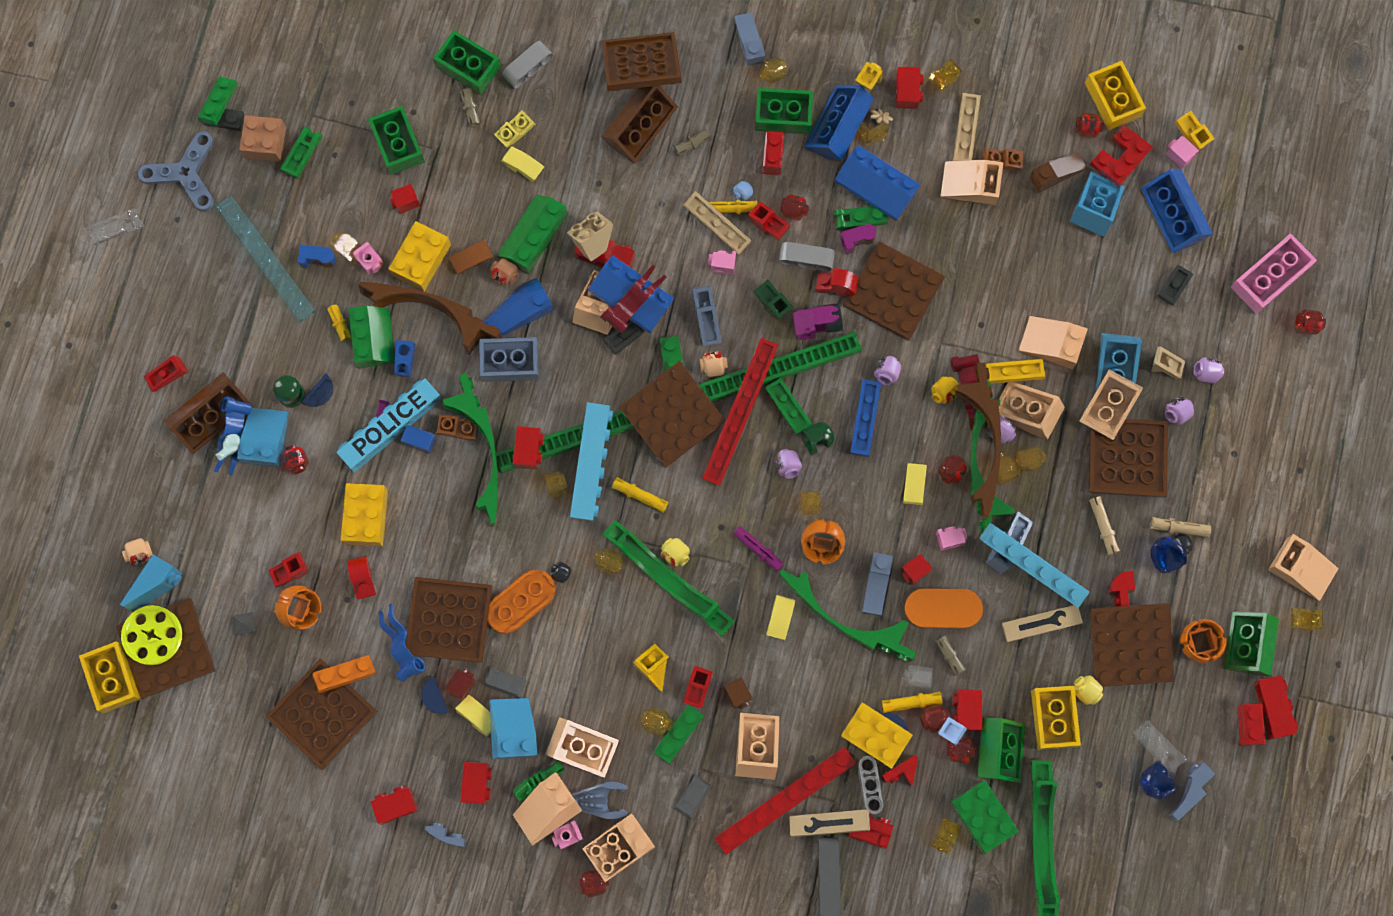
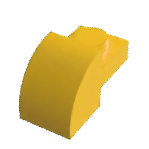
[1174,110,1215,150]

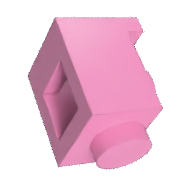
[353,242,384,275]
[708,251,736,275]
[936,526,967,551]
[551,820,584,849]

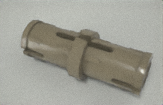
[460,88,481,127]
[674,129,712,157]
[935,636,966,676]

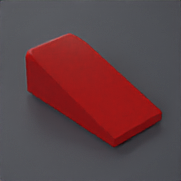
[144,355,188,392]

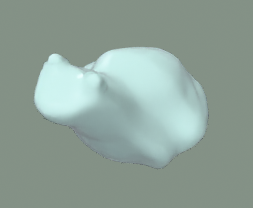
[216,434,240,461]

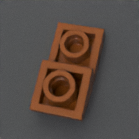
[983,148,1023,170]
[449,240,494,274]
[437,414,478,441]

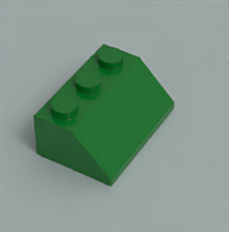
[348,306,395,369]
[1224,612,1279,676]
[978,718,1025,783]

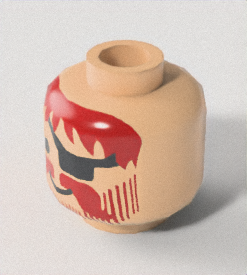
[700,351,728,377]
[122,538,153,566]

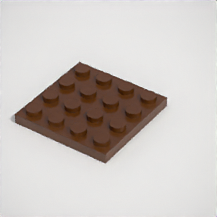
[602,32,682,91]
[843,241,945,341]
[619,361,726,468]
[1088,419,1168,498]
[405,577,493,663]
[116,598,216,699]
[1090,603,1174,687]
[265,658,378,770]

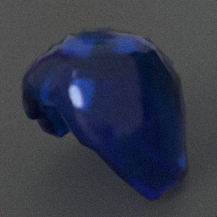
[1150,536,1188,574]
[1139,761,1176,800]

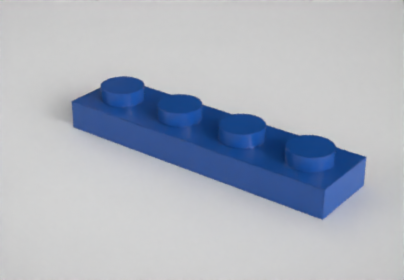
[850,379,881,457]

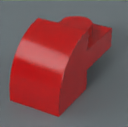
[748,201,790,241]
[815,268,858,296]
[268,552,309,588]
[347,555,377,600]
[1108,571,1135,606]
[683,665,713,709]

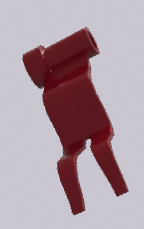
[600,265,667,333]
[950,354,988,430]

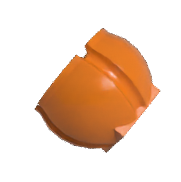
[801,519,846,565]
[274,585,321,630]
[1180,619,1226,664]

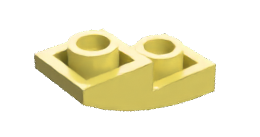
[494,110,536,148]
[501,147,544,182]
[903,463,927,505]
[766,595,795,640]
[455,695,491,737]

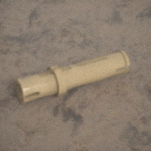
[1089,497,1120,555]
[1150,517,1211,538]

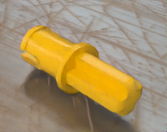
[327,305,352,342]

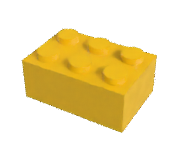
[1085,61,1146,130]
[388,221,451,292]
[341,483,388,547]
[79,641,141,713]
[1031,686,1081,750]
[841,702,913,769]

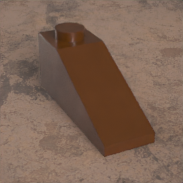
[1029,153,1087,193]

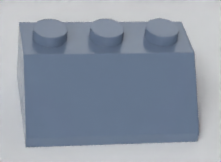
[480,337,539,382]

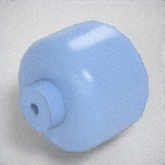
[733,181,753,201]

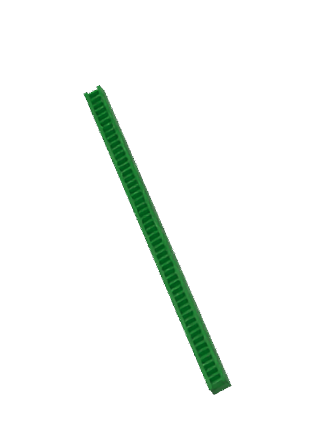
[495,332,862,474]

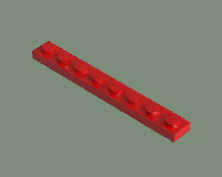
[702,338,778,486]
[715,747,856,855]

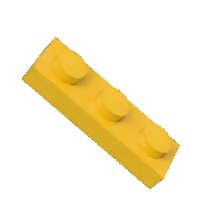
[985,359,1045,384]

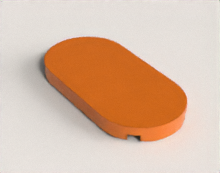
[488,570,556,634]
[904,589,983,629]

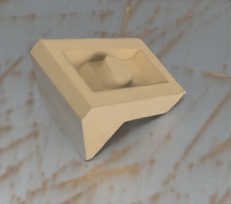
[1151,347,1185,379]

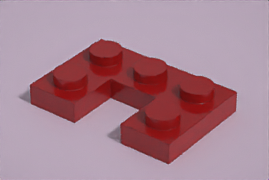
[1090,125,1153,187]

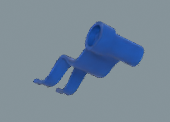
[214,397,252,475]
[378,603,425,682]

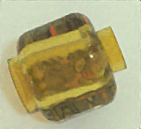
[759,56,788,84]
[593,547,623,576]
[641,707,672,736]

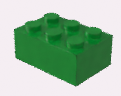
[433,30,501,95]
[755,88,813,134]
[368,106,425,175]
[949,780,1019,854]

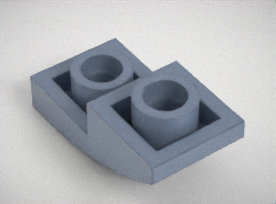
[425,823,467,847]

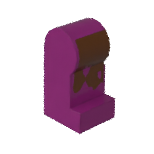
[840,224,877,255]

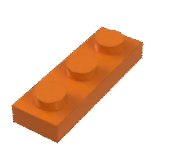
[312,655,376,693]

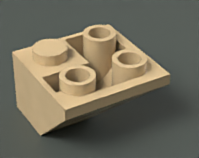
[567,211,613,261]

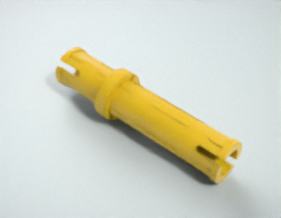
[709,199,757,214]
[612,477,669,513]
[882,692,942,713]

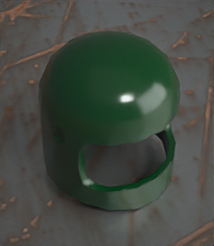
[273,375,305,408]
[801,422,834,456]

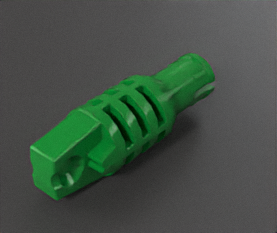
[513,760,566,802]

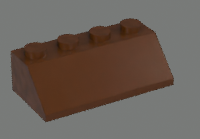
[601,86,678,163]
[164,372,253,454]

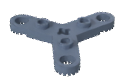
[138,131,214,212]

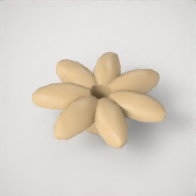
[870,109,893,124]

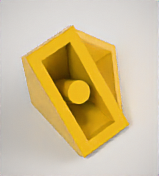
[633,644,669,692]

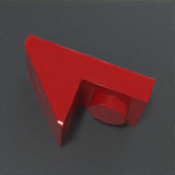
[881,755,918,787]

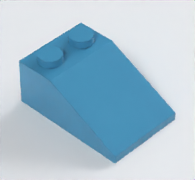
[1070,172,1125,237]
[1095,333,1142,393]
[237,408,289,468]
[120,555,182,612]
[489,698,537,760]

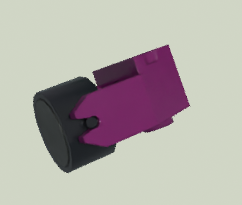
[793,303,843,340]

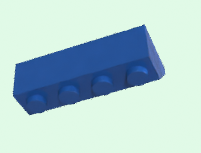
[804,85,874,160]
[834,145,920,221]
[1141,169,1213,253]
[588,255,674,333]

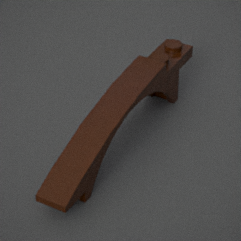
[358,282,501,355]
[954,362,1001,520]

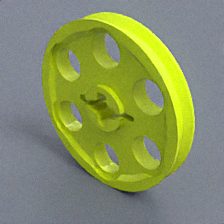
[121,605,182,665]

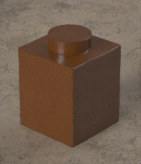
[724,677,752,710]

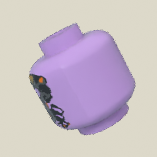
[874,356,901,385]
[1194,357,1224,383]
[1165,397,1194,425]
[987,415,1016,444]
[774,449,802,479]

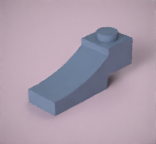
[734,12,765,65]
[691,285,722,346]
[986,511,1033,574]
[862,552,893,616]
[1168,762,1215,821]

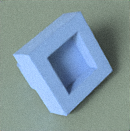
[938,717,967,745]

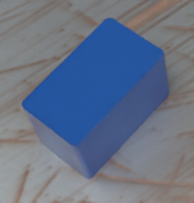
[400,425,436,454]

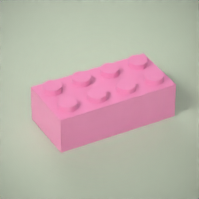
[1231,233,1317,314]

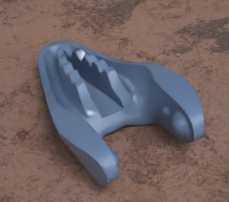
[572,782,628,819]

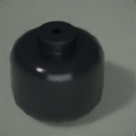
[1172,535,1193,556]
[550,562,571,583]

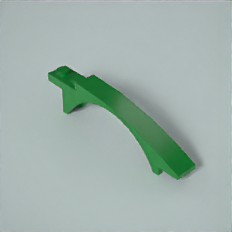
[443,373,498,527]
[969,382,1014,533]
[603,520,735,637]
[779,570,916,663]
[1031,760,1060,916]

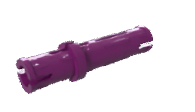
[733,526,784,572]

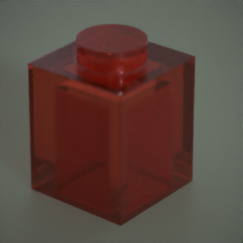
[445,669,477,701]

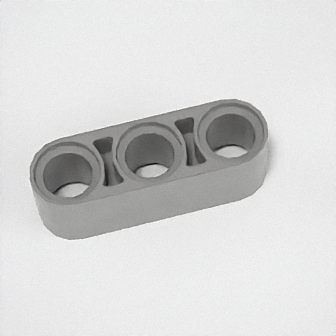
[502,41,553,89]
[779,242,835,271]
[858,756,883,815]

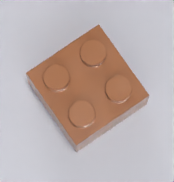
[239,115,286,162]

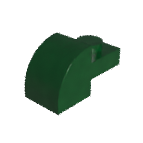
[753,279,793,320]

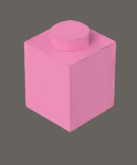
[1166,135,1199,169]

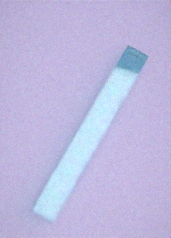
[216,196,316,322]

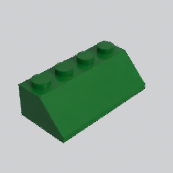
[497,195,568,275]

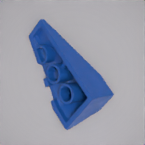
[483,278,553,337]

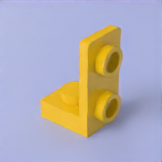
[855,62,883,92]

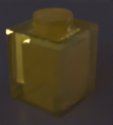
[799,491,821,516]

